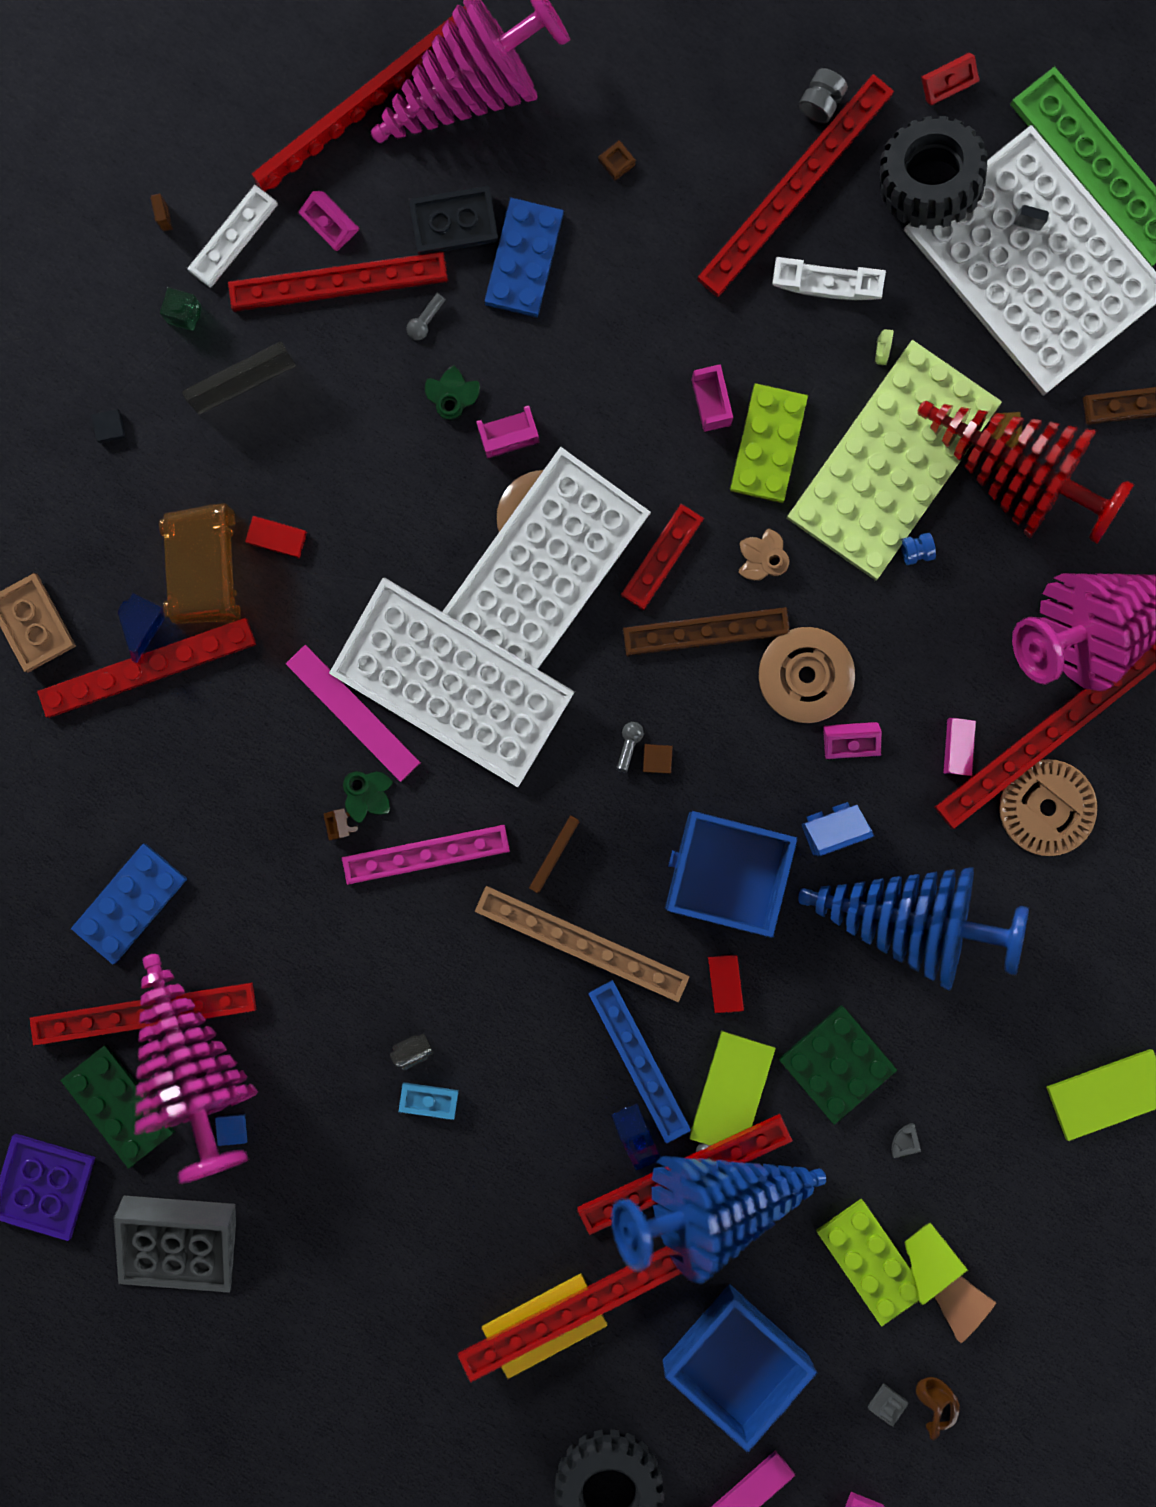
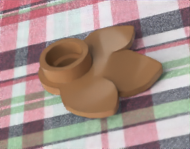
[739,529,789,580]

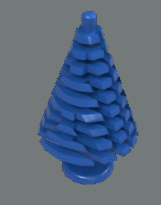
[798,868,1029,990]
[612,1157,826,1283]

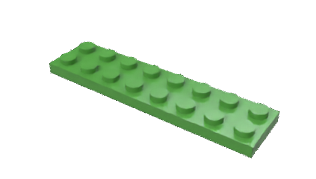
[1010,66,1156,267]

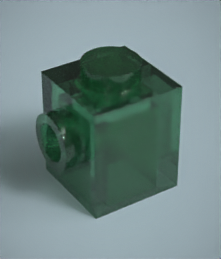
[160,287,201,331]

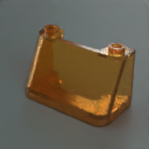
[159,503,241,624]

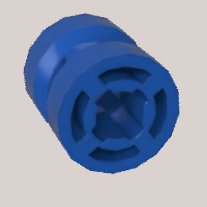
[901,533,936,565]

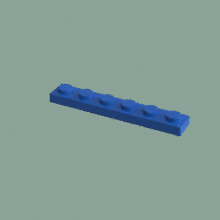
[588,980,691,1143]

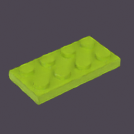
[730,383,808,503]
[816,1199,919,1327]

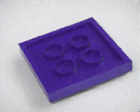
[0,1134,96,1241]

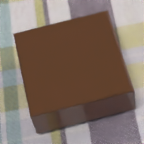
[598,140,636,181]
[150,193,173,231]
[643,744,672,774]

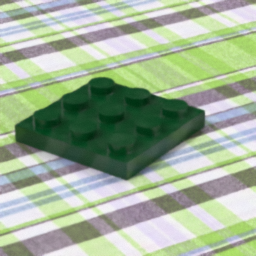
[779,1005,897,1125]

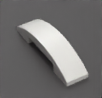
[772,257,886,300]

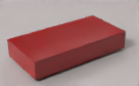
[245,516,307,558]

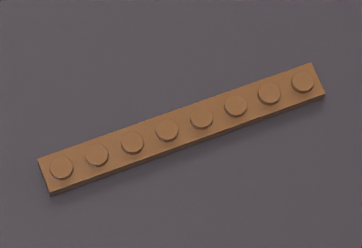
[475,886,690,1002]

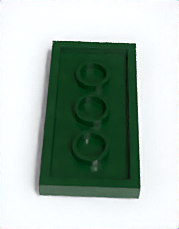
[60,1044,175,1169]

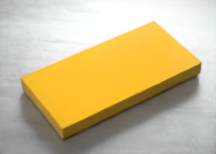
[482,1273,607,1379]

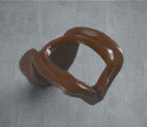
[916,1377,960,1440]

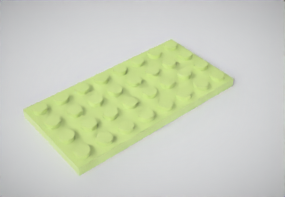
[787,340,1002,581]

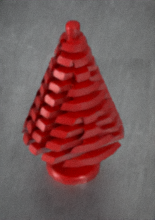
[917,401,1134,544]

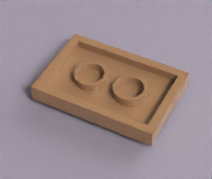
[0,573,76,673]

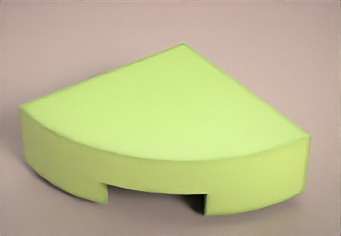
[875,329,894,365]

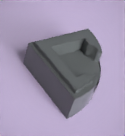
[891,1123,921,1158]

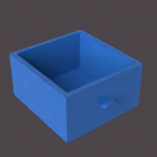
[665,811,797,937]
[663,1284,816,1452]

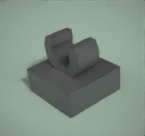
[868,1383,909,1427]

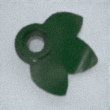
[425,366,480,420]
[343,771,393,823]

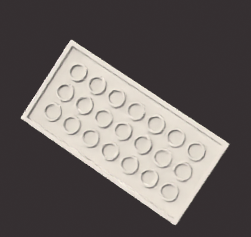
[443,447,651,669]
[329,578,575,787]

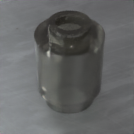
[390,1034,434,1071]

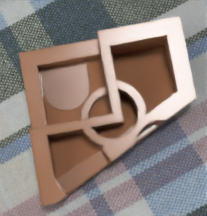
[934,1276,996,1343]

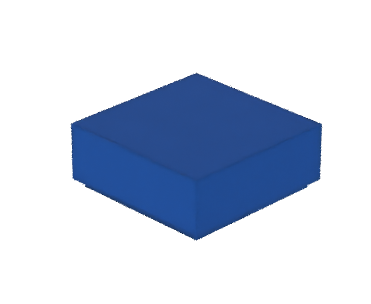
[215,1114,247,1146]

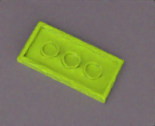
[689,1031,775,1145]
[1046,1049,1156,1141]

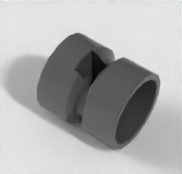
[798,68,848,123]

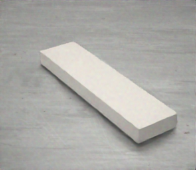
[187,185,278,288]

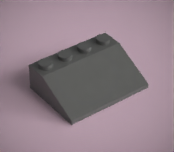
[114,1196,236,1292]

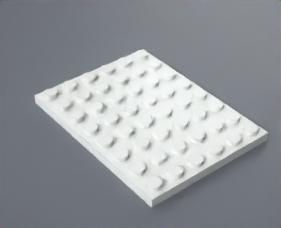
[904,125,1156,396]

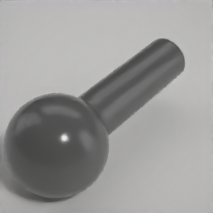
[406,293,446,340]
[617,722,644,773]

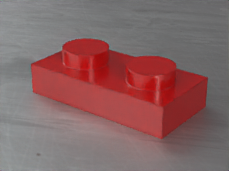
[921,53,979,105]

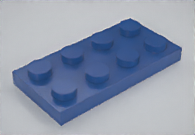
[485,198,563,317]
[71,843,187,964]

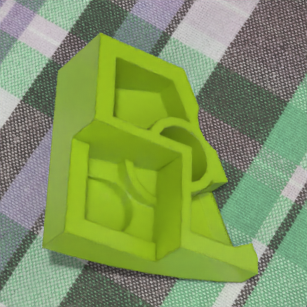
[905,1223,967,1305]

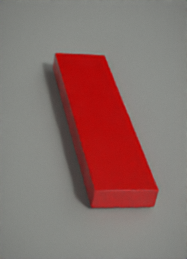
[621,504,704,610]

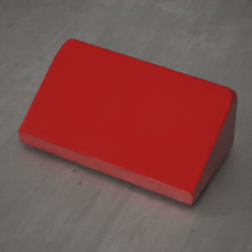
[708,954,744,1013]

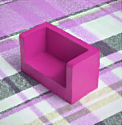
[692,364,733,432]
[476,405,539,458]

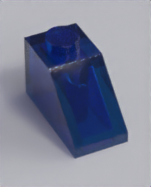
[118,593,165,663]
[612,1104,661,1171]

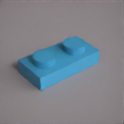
[399,1082,459,1120]

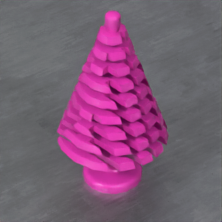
[371,0,570,143]
[1012,574,1156,691]
[135,954,258,1184]

